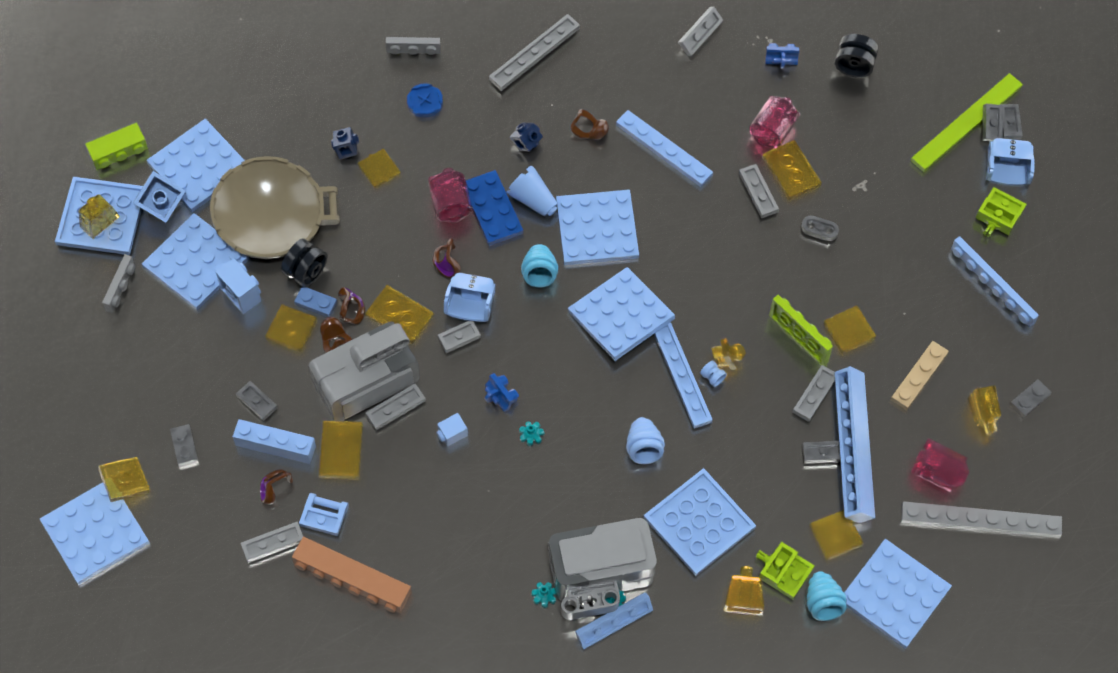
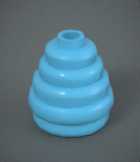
[521,244,558,288]
[807,571,847,621]

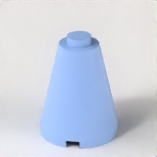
[506,166,558,217]

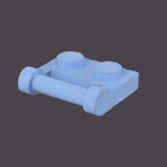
[299,493,349,536]

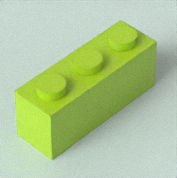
[85,122,148,170]

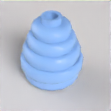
[626,417,665,464]

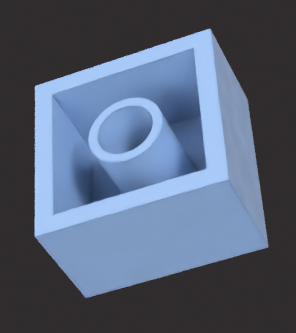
[133,171,186,223]
[215,258,261,315]

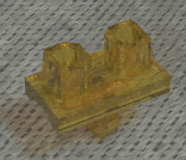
[712,339,746,370]

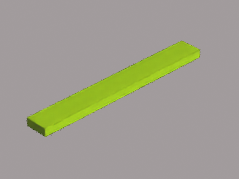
[911,73,1023,172]

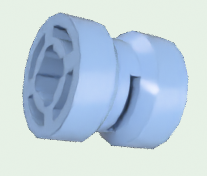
[700,360,727,387]

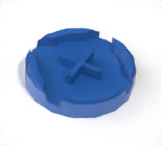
[407,84,443,118]

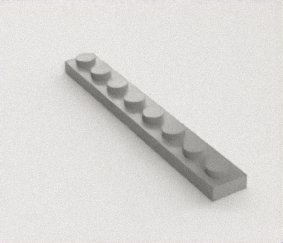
[901,502,1062,538]

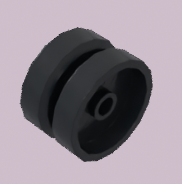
[834,34,879,78]
[281,238,328,288]

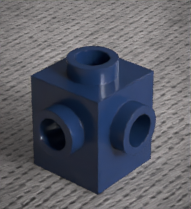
[510,122,543,151]
[331,127,359,159]

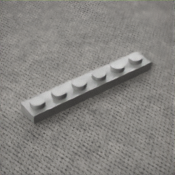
[489,14,580,91]

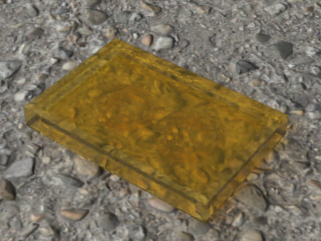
[762,140,822,200]
[365,285,434,344]
[319,421,363,479]

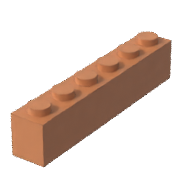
[292,536,412,614]

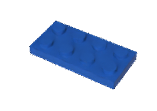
[461,170,523,246]

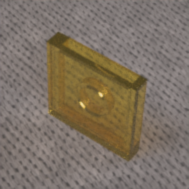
[265,305,317,352]
[823,306,876,354]
[98,457,150,502]
[810,510,864,560]

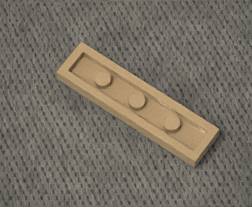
[891,341,949,410]

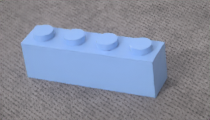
[233,419,316,464]

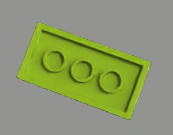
[769,295,833,366]

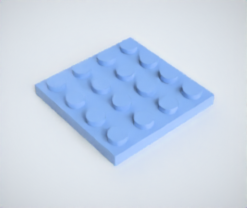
[146,119,245,213]
[55,177,143,255]
[556,190,639,265]
[142,213,249,311]
[568,267,675,361]
[643,468,756,576]
[40,478,150,585]
[844,539,952,649]

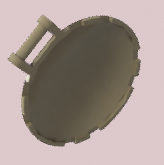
[210,156,340,259]

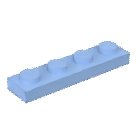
[575,592,653,649]

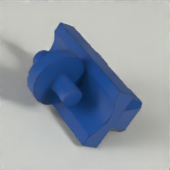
[765,43,799,68]
[484,373,519,412]

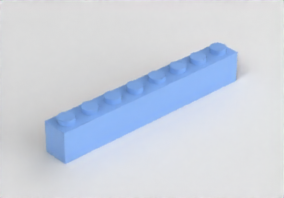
[835,366,875,523]

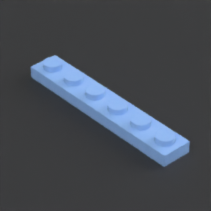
[616,110,713,187]
[951,236,1039,328]
[654,322,712,429]

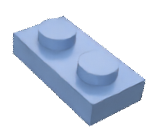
[294,286,337,317]

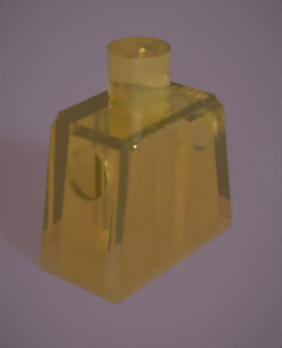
[78,194,120,239]
[968,385,1001,434]
[724,566,764,615]

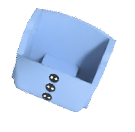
[986,138,1034,185]
[444,273,496,322]

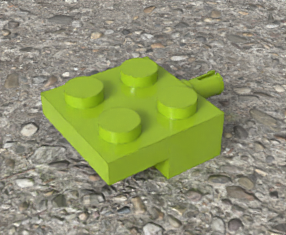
[976,187,1027,237]
[756,542,815,600]

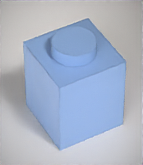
[436,413,468,447]

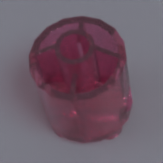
[749,96,800,148]
[428,168,472,223]
[911,438,970,492]

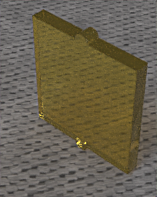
[358,148,401,188]

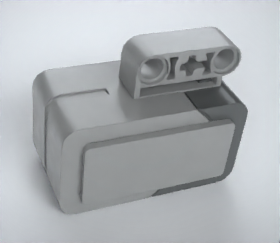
[308,321,420,422]
[548,518,657,620]

